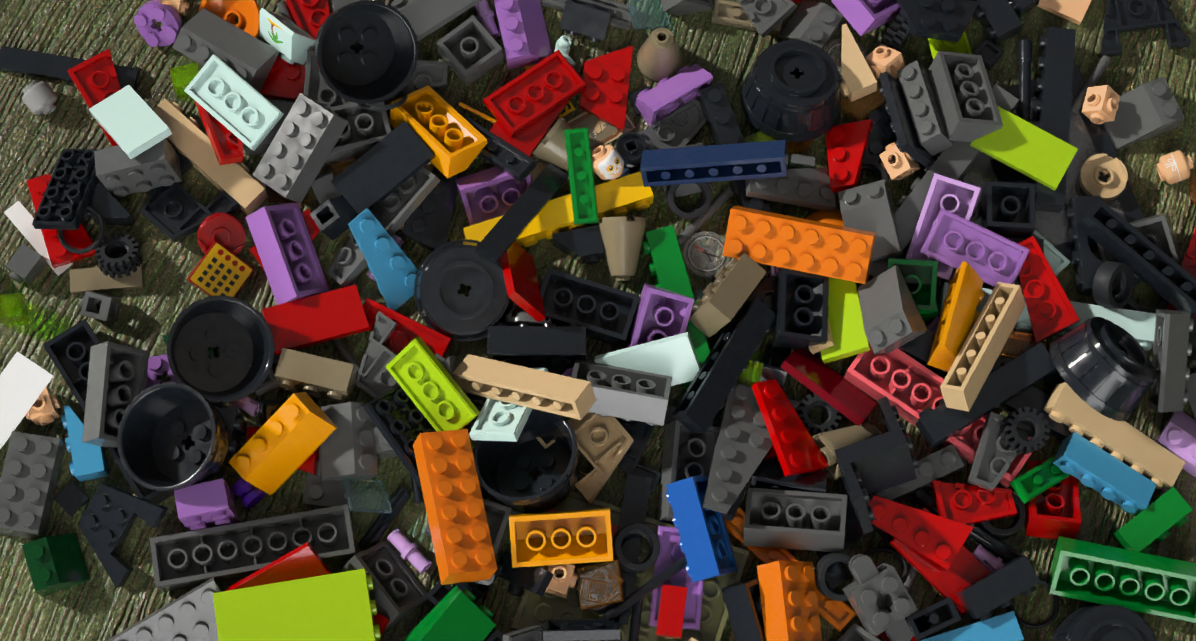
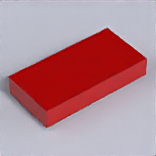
[656,584,687,639]

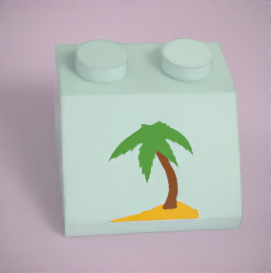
[260,8,316,65]

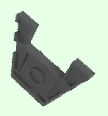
[355,311,446,398]

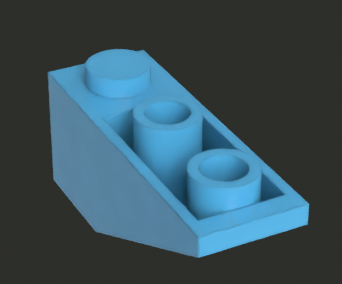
[61,405,109,482]

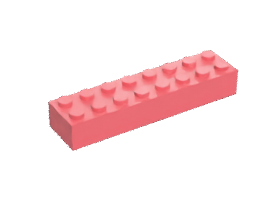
[844,345,1032,488]

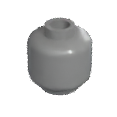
[22,80,58,116]

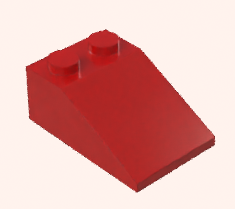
[1024,460,1082,540]

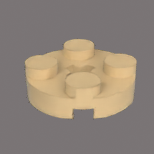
[1079,153,1128,201]

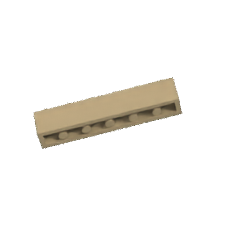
[153,98,268,216]
[940,282,1025,411]
[453,354,596,420]
[1043,382,1185,489]

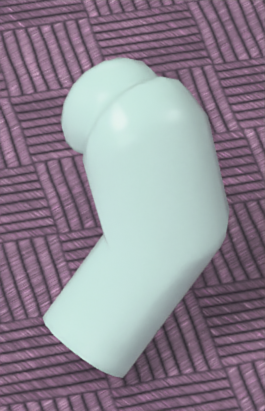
[554,35,576,68]

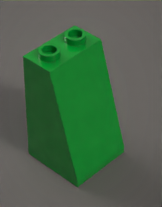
[402,585,496,641]

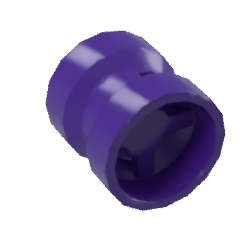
[231,478,266,509]

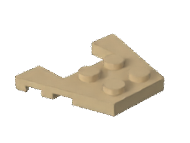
[536,412,634,504]

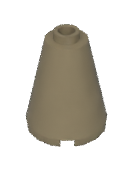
[637,28,683,82]
[532,117,595,175]
[598,217,646,282]
[812,422,880,480]

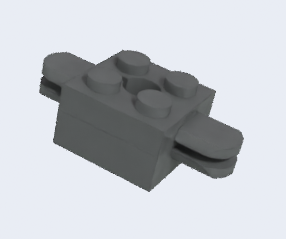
[843,554,918,641]

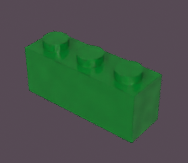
[1112,487,1193,553]

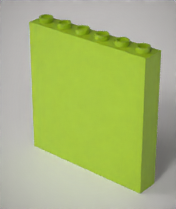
[212,568,381,641]

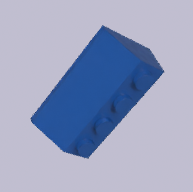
[666,475,738,582]

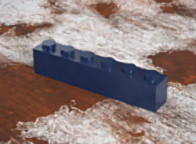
[640,140,788,187]

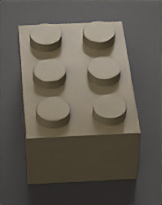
[689,253,766,338]
[275,348,358,404]

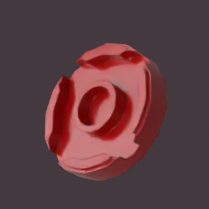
[197,213,245,256]

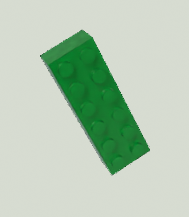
[1047,536,1196,623]

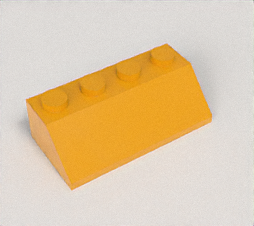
[389,85,488,178]
[927,261,985,372]
[229,392,338,495]
[509,508,613,568]

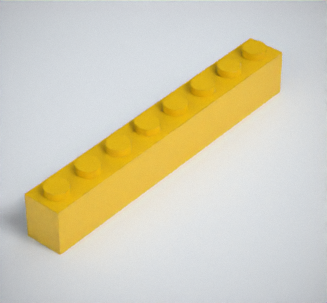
[463,171,654,247]

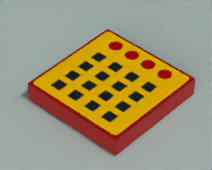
[186,241,254,297]

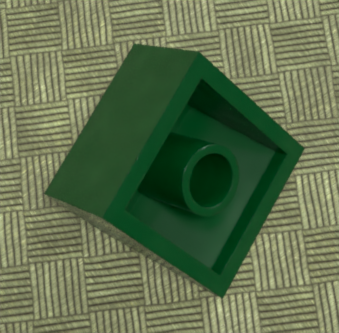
[888,257,938,310]
[22,533,90,597]

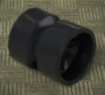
[616,131,647,172]

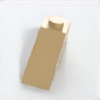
[839,24,877,102]

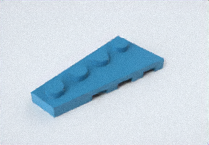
[348,208,418,311]

